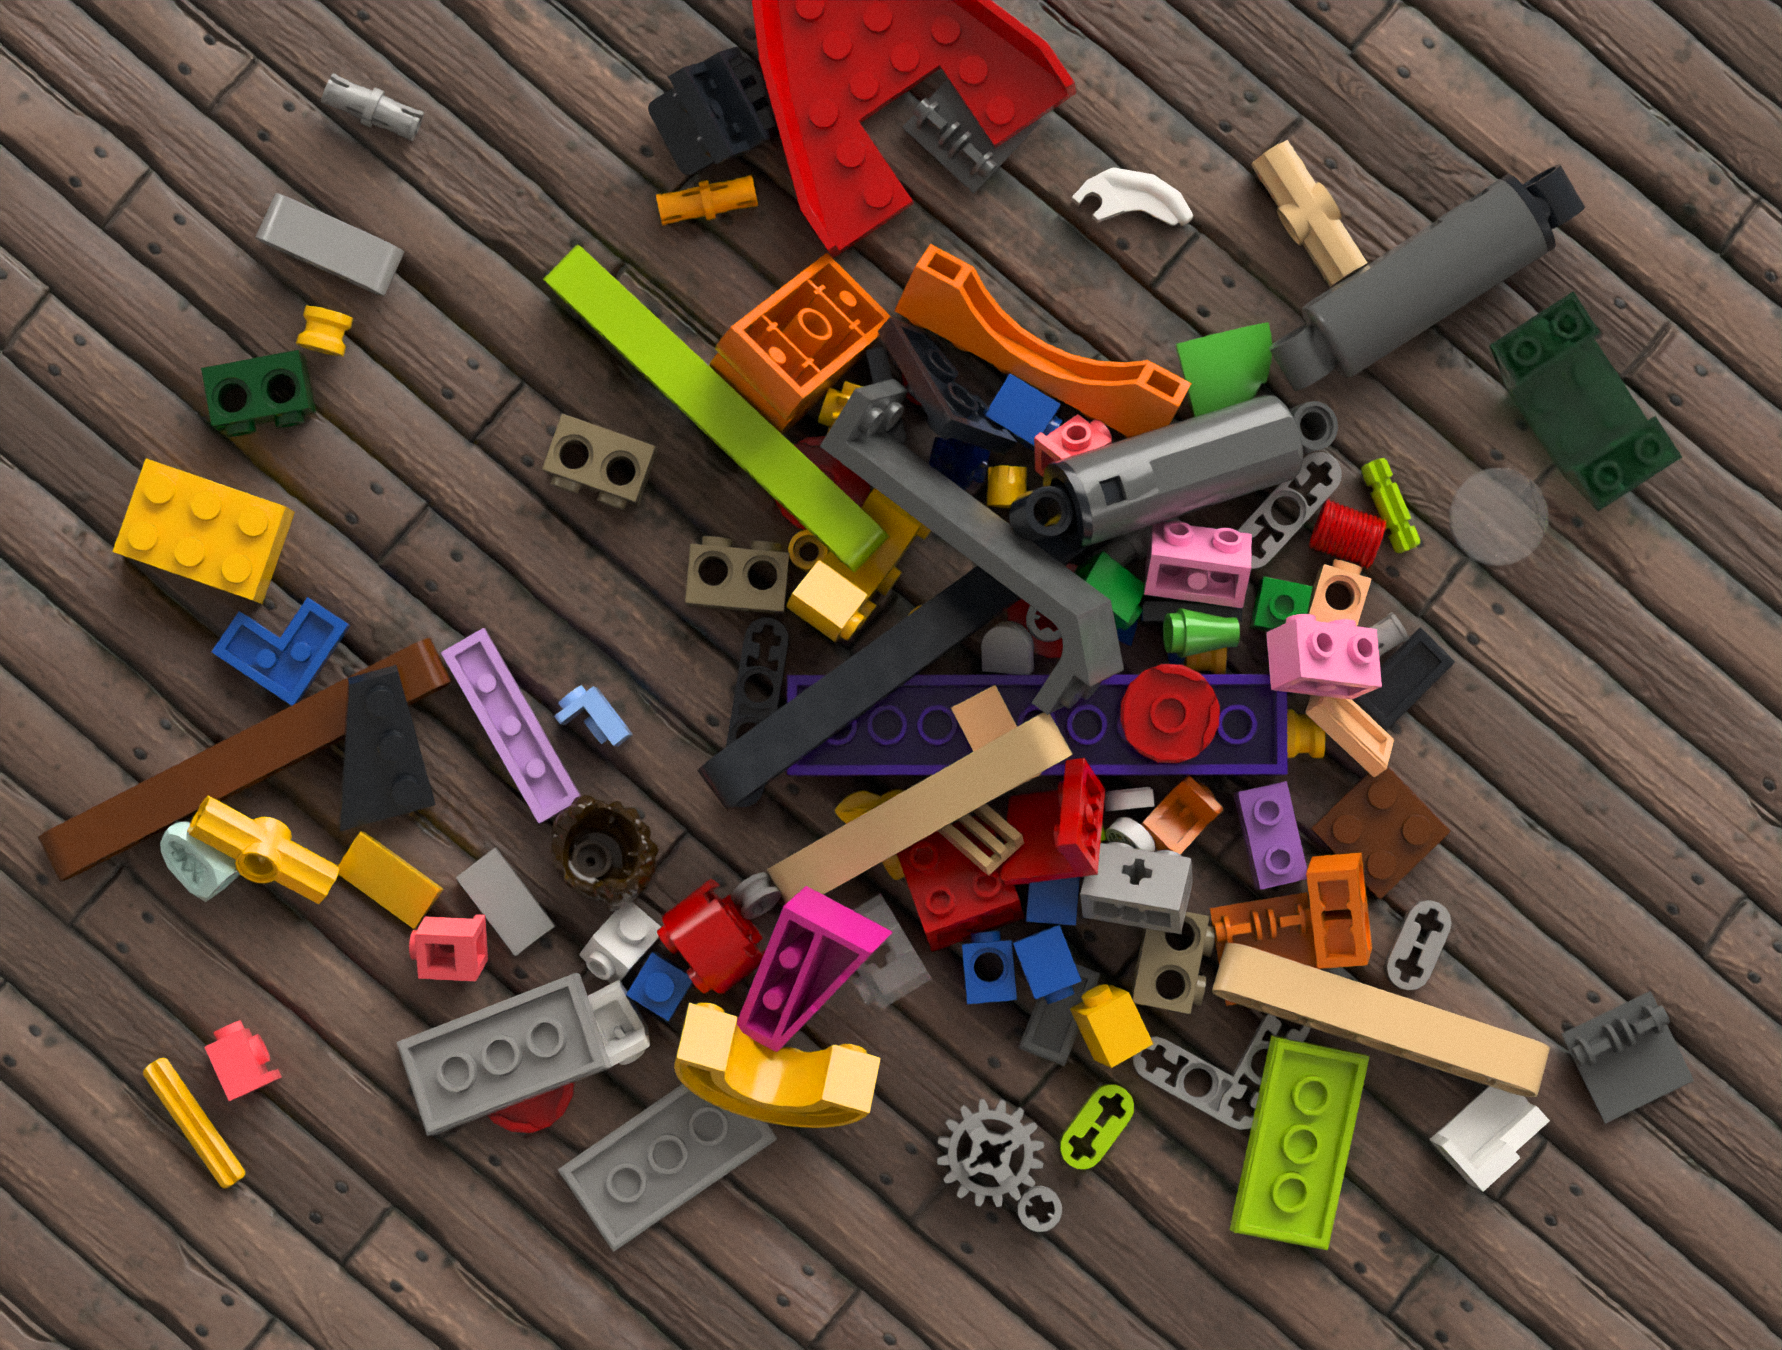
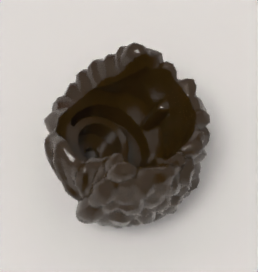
[551,795,659,911]

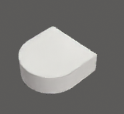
[981,621,1034,675]
[1104,787,1156,811]

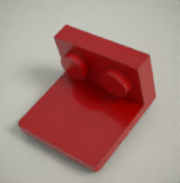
[1001,758,1105,886]
[897,815,1025,952]

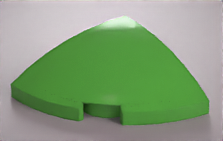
[1175,322,1272,418]

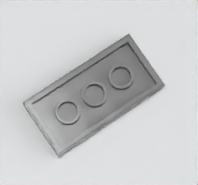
[396,973,612,1136]
[558,1084,778,1252]

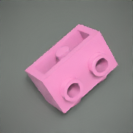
[1144,521,1252,608]
[1266,614,1382,700]

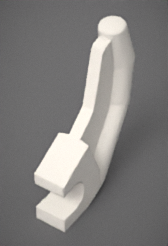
[1071,168,1193,226]

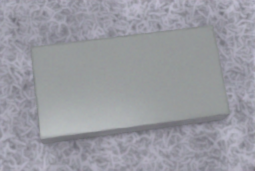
[456,848,556,956]

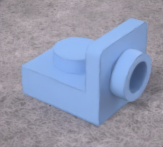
[554,685,633,747]

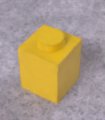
[1070,984,1153,1068]

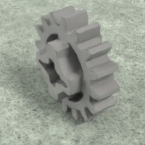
[937,1098,1044,1207]

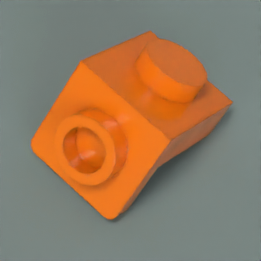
[1140,775,1223,855]

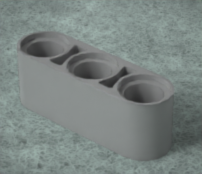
[255,193,404,297]

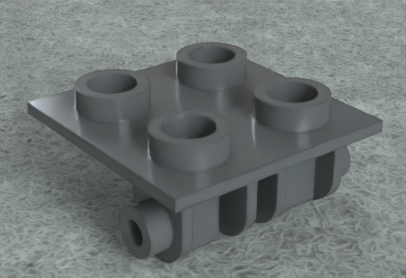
[902,79,1041,194]
[1561,991,1694,1124]

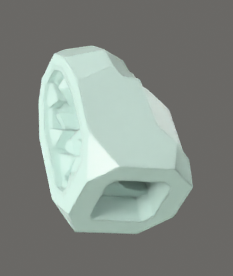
[160,821,240,902]

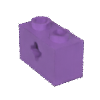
[1233,781,1307,890]

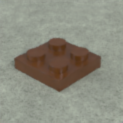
[1310,766,1451,900]

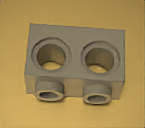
[542,414,658,510]
[685,536,790,615]
[1130,912,1216,1014]

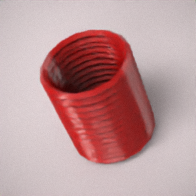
[1309,499,1387,569]

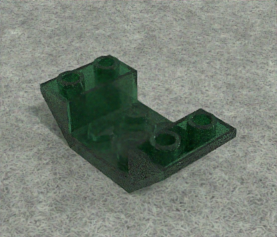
[1489,291,1682,512]

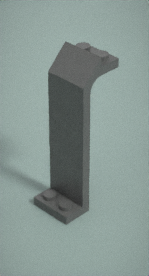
[820,379,1124,715]

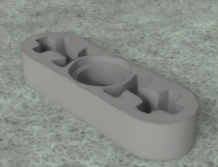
[1237,452,1342,570]

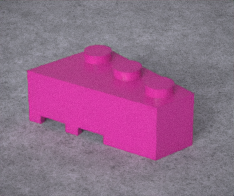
[737,886,893,1052]

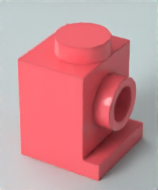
[1034,414,1112,477]
[409,915,488,982]
[204,1020,282,1101]

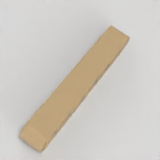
[767,712,1073,904]
[1212,943,1550,1097]

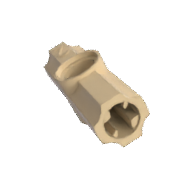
[1251,140,1367,288]

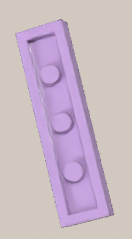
[441,628,581,824]

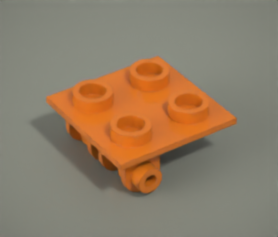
[1209,892,1318,1006]

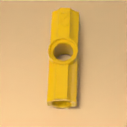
[187,796,340,904]

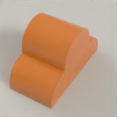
[709,253,892,435]

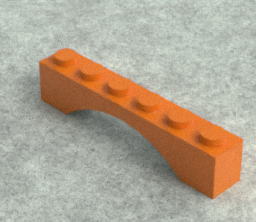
[894,244,1192,438]

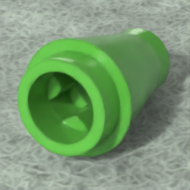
[1163,608,1240,658]

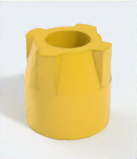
[987,465,1027,508]
[788,530,829,573]

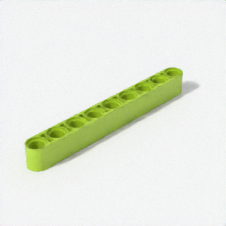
[543,244,889,573]

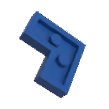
[211,597,351,706]

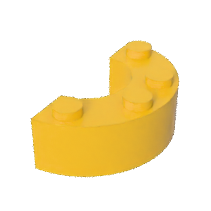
[786,488,931,642]
[674,1003,881,1128]

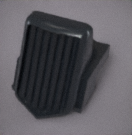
[648,47,780,175]

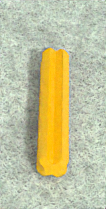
[143,1057,245,1189]

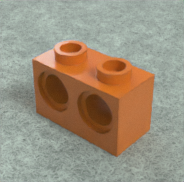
[1306,853,1372,969]

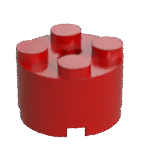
[657,879,766,994]

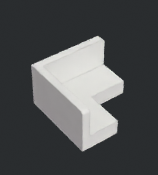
[1429,1086,1550,1192]

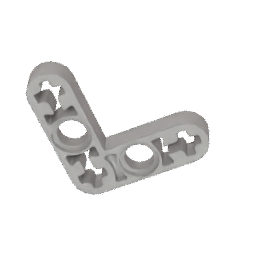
[1132,1013,1310,1130]

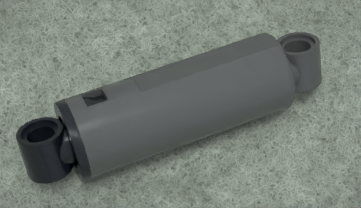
[1269,164,1585,391]
[1009,395,1338,550]

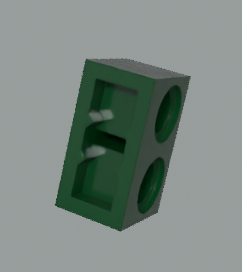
[201,350,316,437]

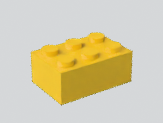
[112,458,295,604]

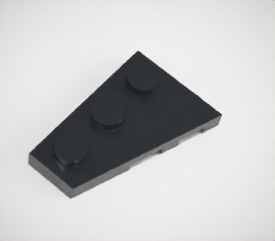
[878,317,1017,456]
[338,665,436,831]

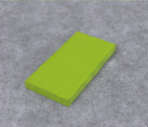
[1229,1035,1370,1250]

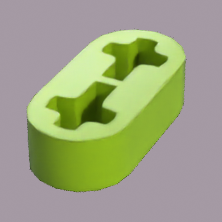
[1059,1084,1134,1169]

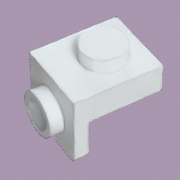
[580,902,661,983]
[588,979,650,1067]

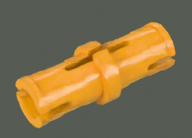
[656,175,758,226]

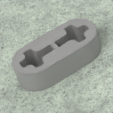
[1384,900,1452,990]

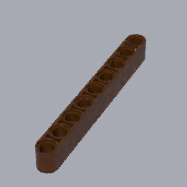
[38,638,453,882]

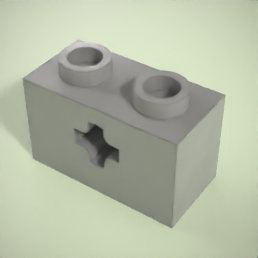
[1080,842,1193,934]

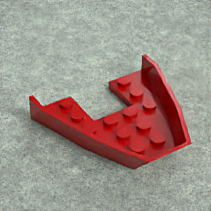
[752,0,1076,259]

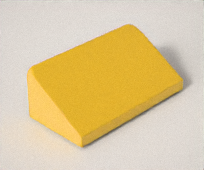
[338,831,444,929]

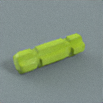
[1361,458,1420,553]

